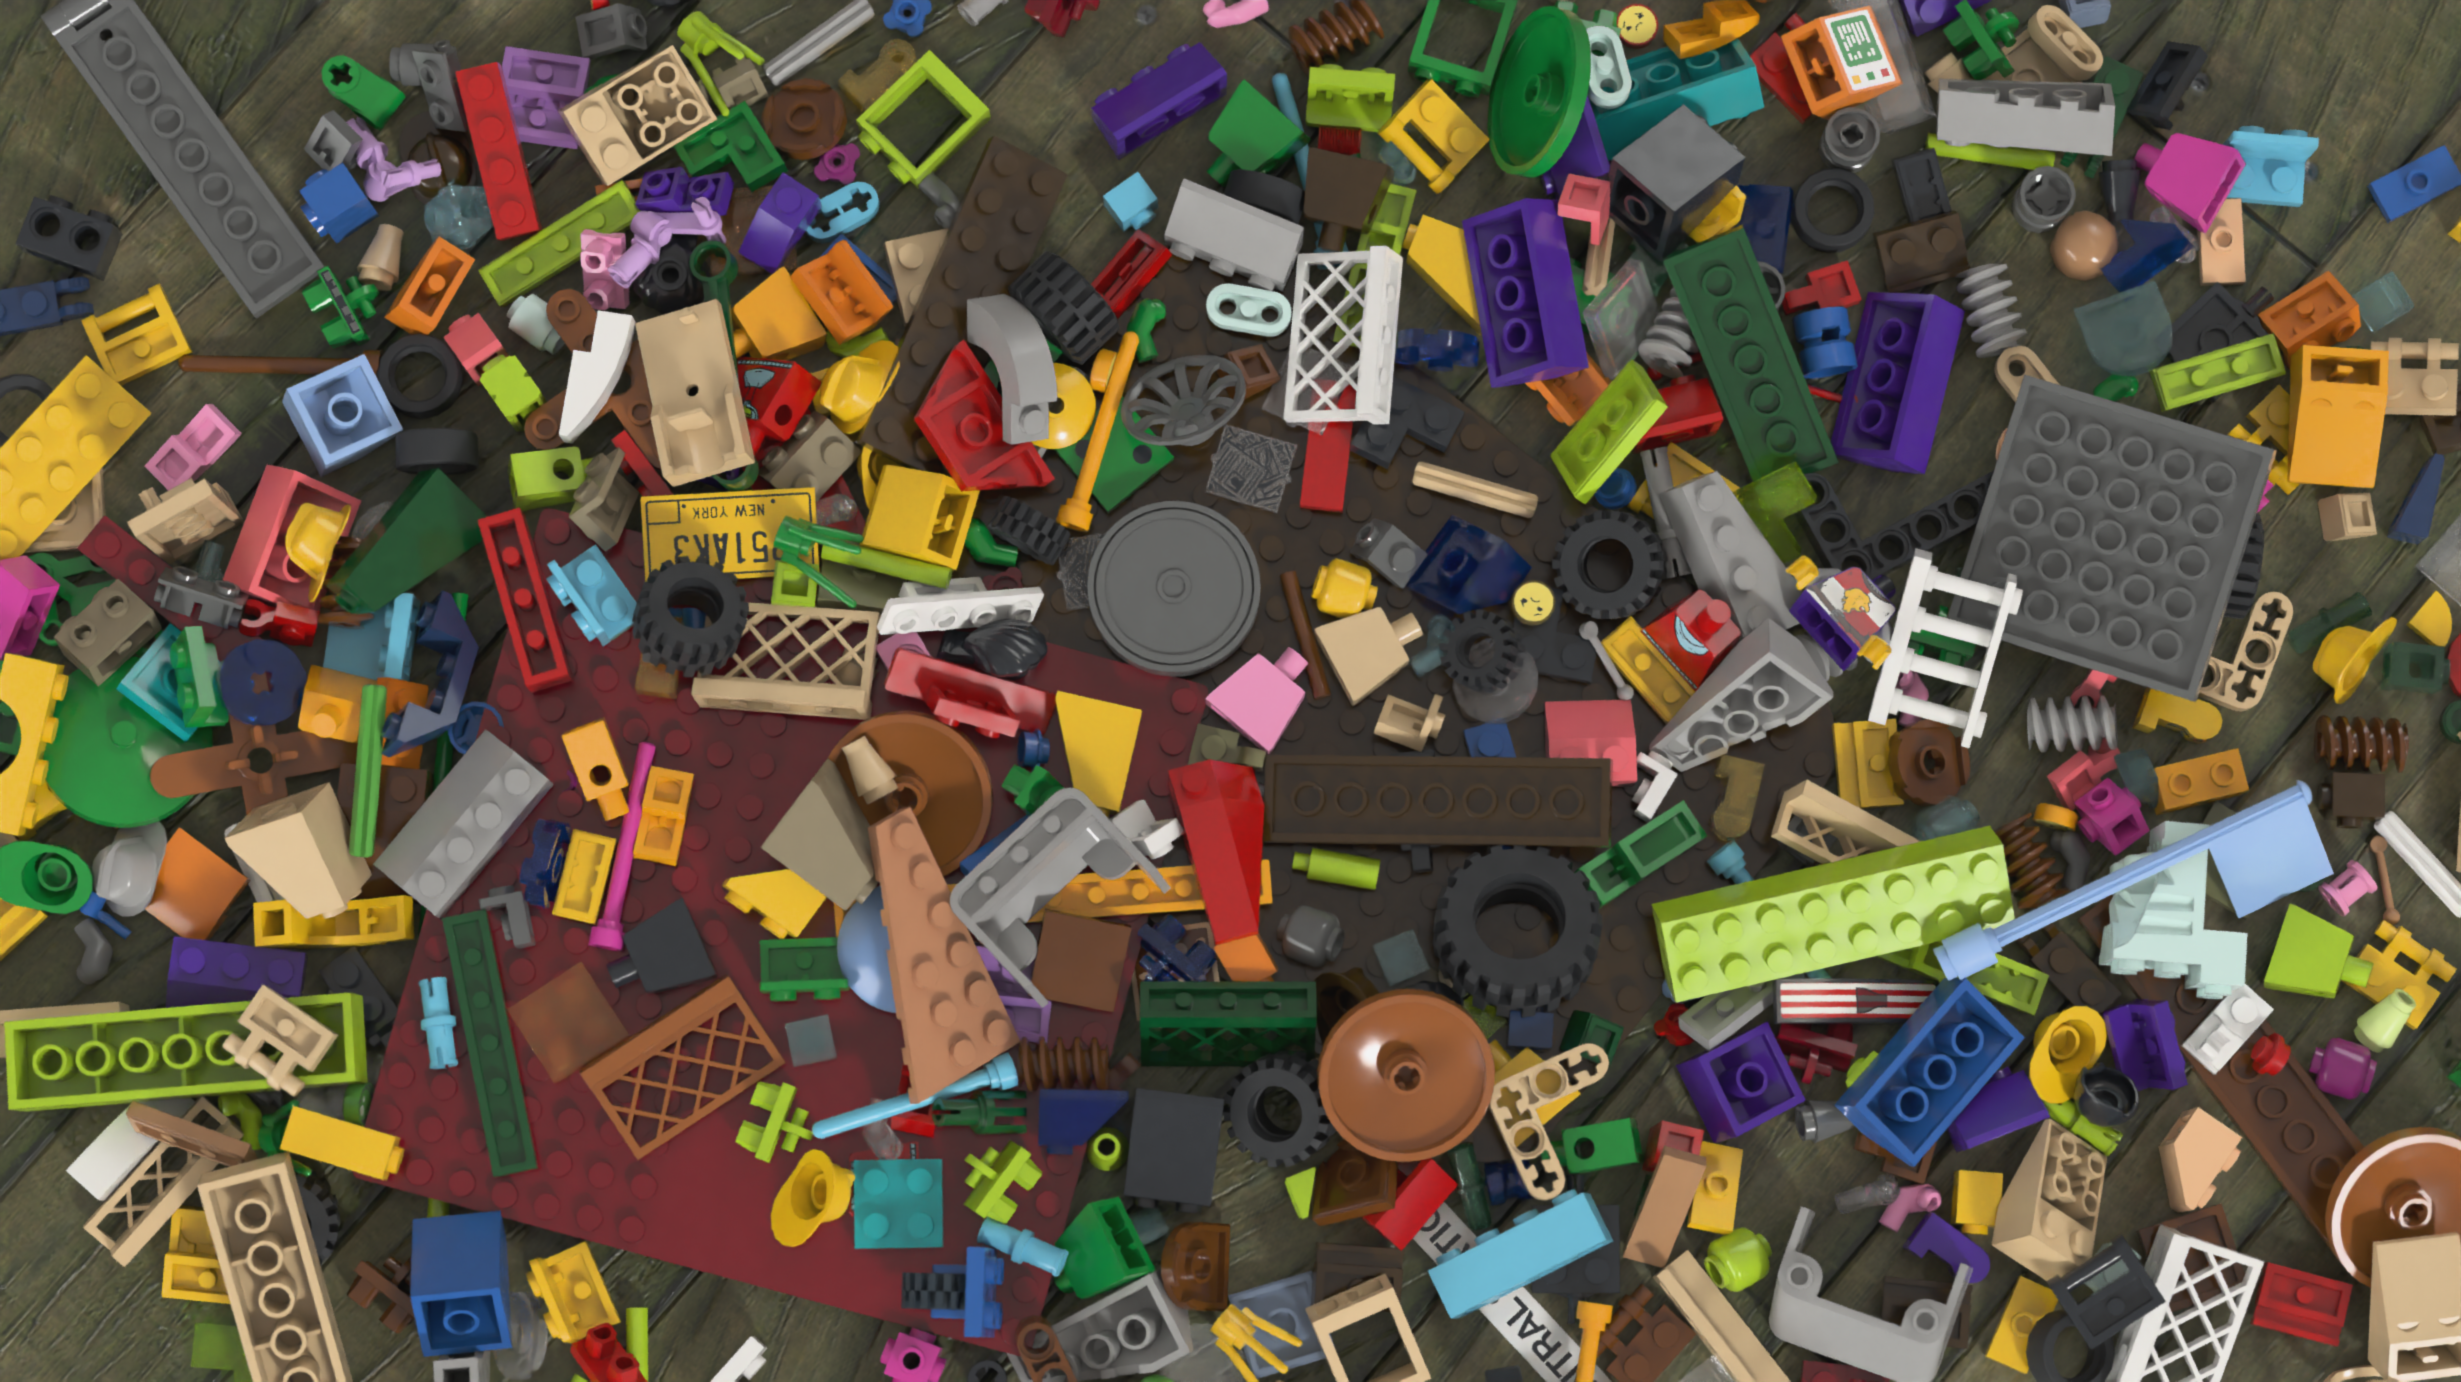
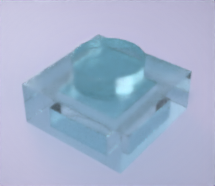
[1373,929,1430,987]
[785,1015,837,1068]

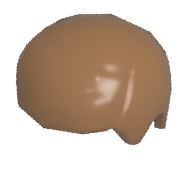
[2050,210,2119,281]

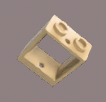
[1305,1273,1431,1382]

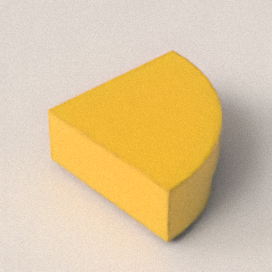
[2406,591,2452,652]

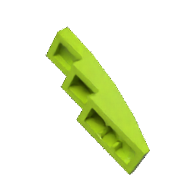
[1333,184,1416,348]
[1874,941,2049,1016]

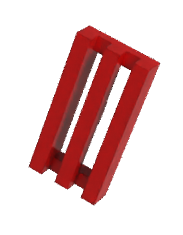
[1091,229,1172,319]

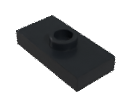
[1891,147,1952,223]

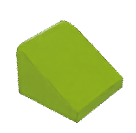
[771,560,819,607]
[1284,1167,1316,1220]

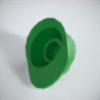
[0,841,93,914]

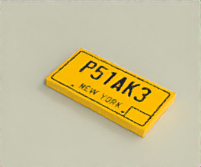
[640,487,820,582]

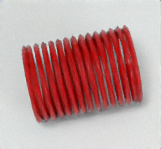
[1318,126,1362,156]

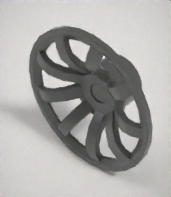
[1121,355,1246,446]

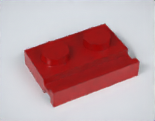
[611,430,674,497]
[2250,1262,2353,1347]

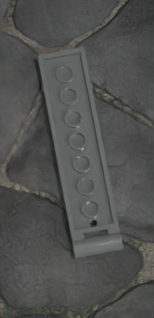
[40,0,325,319]

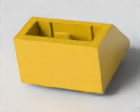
[859,465,980,571]
[721,869,826,939]

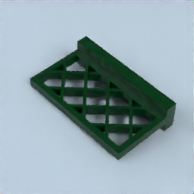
[1140,982,1316,1066]

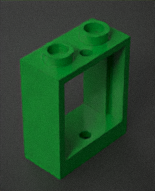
[1408,0,1518,98]

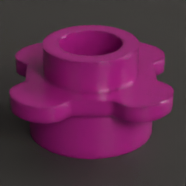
[814,143,860,185]

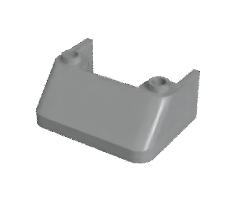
[950,788,1171,1008]
[1769,1206,1973,1382]

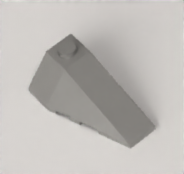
[1649,618,1833,772]
[1007,1269,1193,1382]

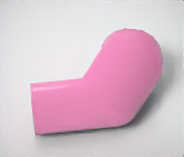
[1203,0,1269,28]
[1878,1183,1942,1232]

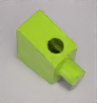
[507,446,593,511]
[2264,904,2374,998]

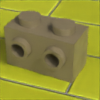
[54,579,162,686]

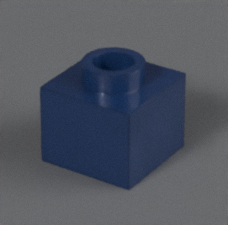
[1507,1006,1554,1051]

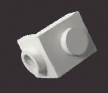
[1109,800,1184,860]

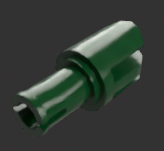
[932,1090,1027,1134]

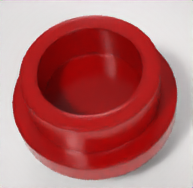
[2251,1033,2291,1076]

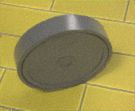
[1087,501,1261,677]

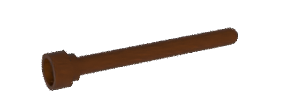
[178,350,384,379]

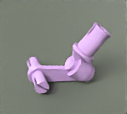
[346,117,441,202]
[608,197,726,288]

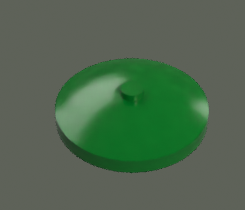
[1488,6,1591,178]
[43,657,212,828]

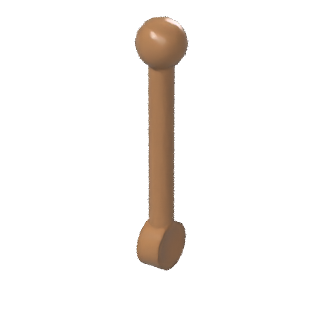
[2369,836,2400,925]

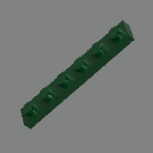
[442,909,538,1178]

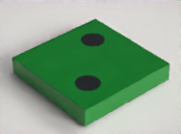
[1054,396,1174,514]

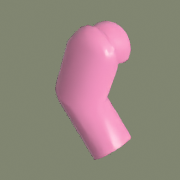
[1896,670,1929,727]

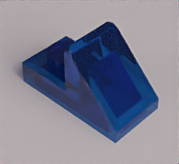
[2101,219,2194,298]

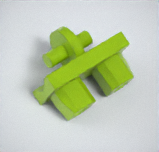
[735,1082,813,1163]
[964,1140,1042,1224]

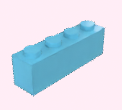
[1428,1189,1613,1319]

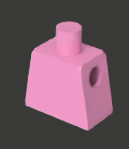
[1206,647,1308,755]

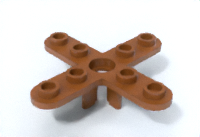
[524,289,661,470]
[150,653,358,815]

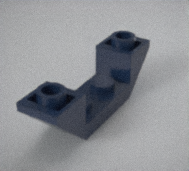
[381,591,479,757]

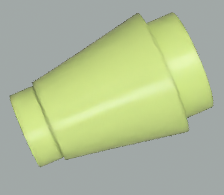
[2354,989,2416,1053]

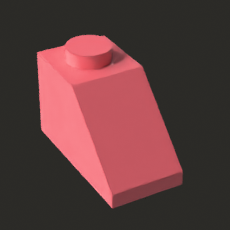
[443,313,509,386]

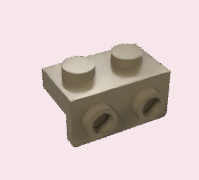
[758,411,862,502]
[569,447,639,551]

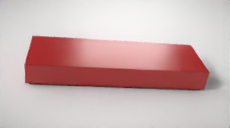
[1300,379,1357,513]

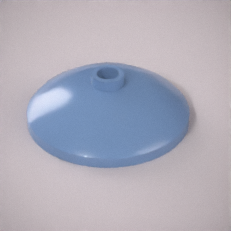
[837,886,896,1013]

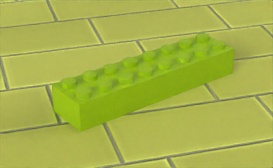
[1651,826,2015,1003]
[4,993,368,1112]

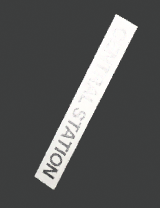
[1413,1202,1612,1382]

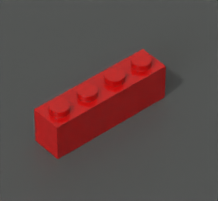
[455,62,542,241]
[478,508,573,693]

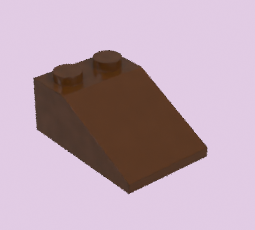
[337,763,434,904]

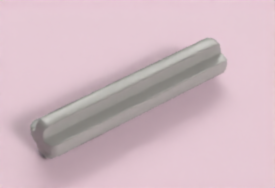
[763,0,875,86]

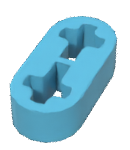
[805,182,880,243]

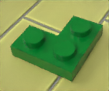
[673,101,788,192]

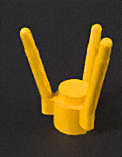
[1210,1304,1302,1382]

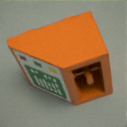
[1781,6,1903,120]

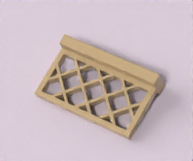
[691,603,881,720]

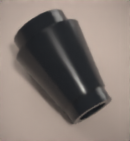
[2098,160,2141,221]

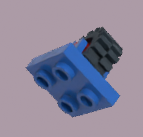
[901,1247,1004,1338]

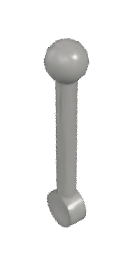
[1579,621,1634,701]

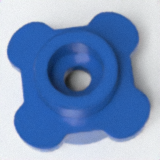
[883,0,932,37]

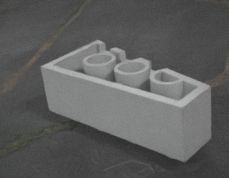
[1936,79,2115,156]
[1659,471,1803,644]

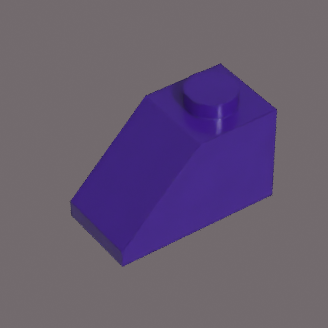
[738,172,822,275]

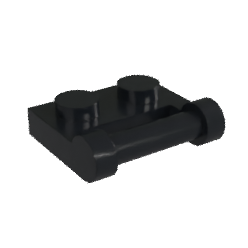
[2047,1234,2166,1349]

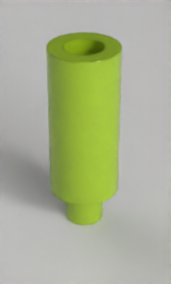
[1292,848,1381,890]

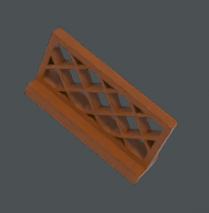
[579,973,785,1160]

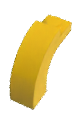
[253,895,414,949]

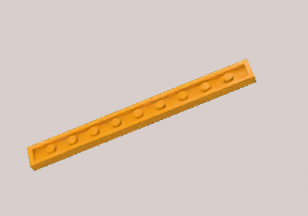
[834,859,1273,937]

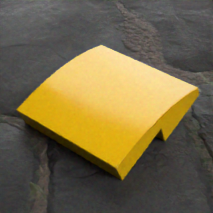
[162,1205,231,1304]

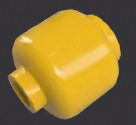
[1311,559,1378,619]

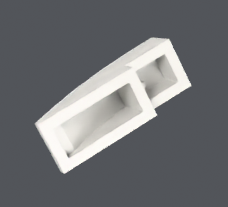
[559,310,636,443]
[66,1098,195,1201]

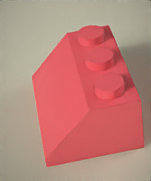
[222,464,362,611]

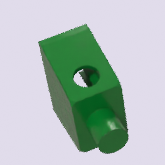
[1206,79,1311,188]
[1541,1118,1644,1174]
[1054,1197,1155,1299]

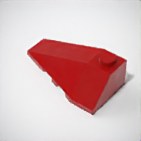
[1168,759,1264,945]

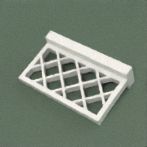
[1283,246,1403,424]
[2105,1224,2264,1382]

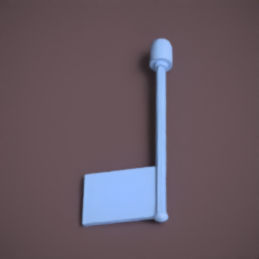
[1933,780,2334,981]

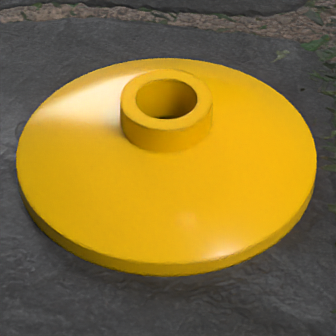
[1031,363,1096,449]

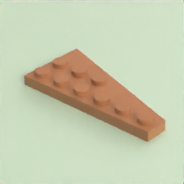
[868,807,1020,1104]

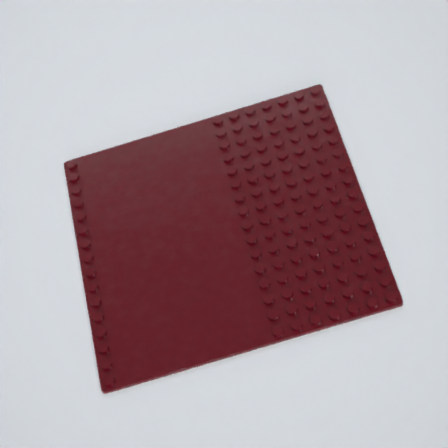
[352,508,1209,1357]

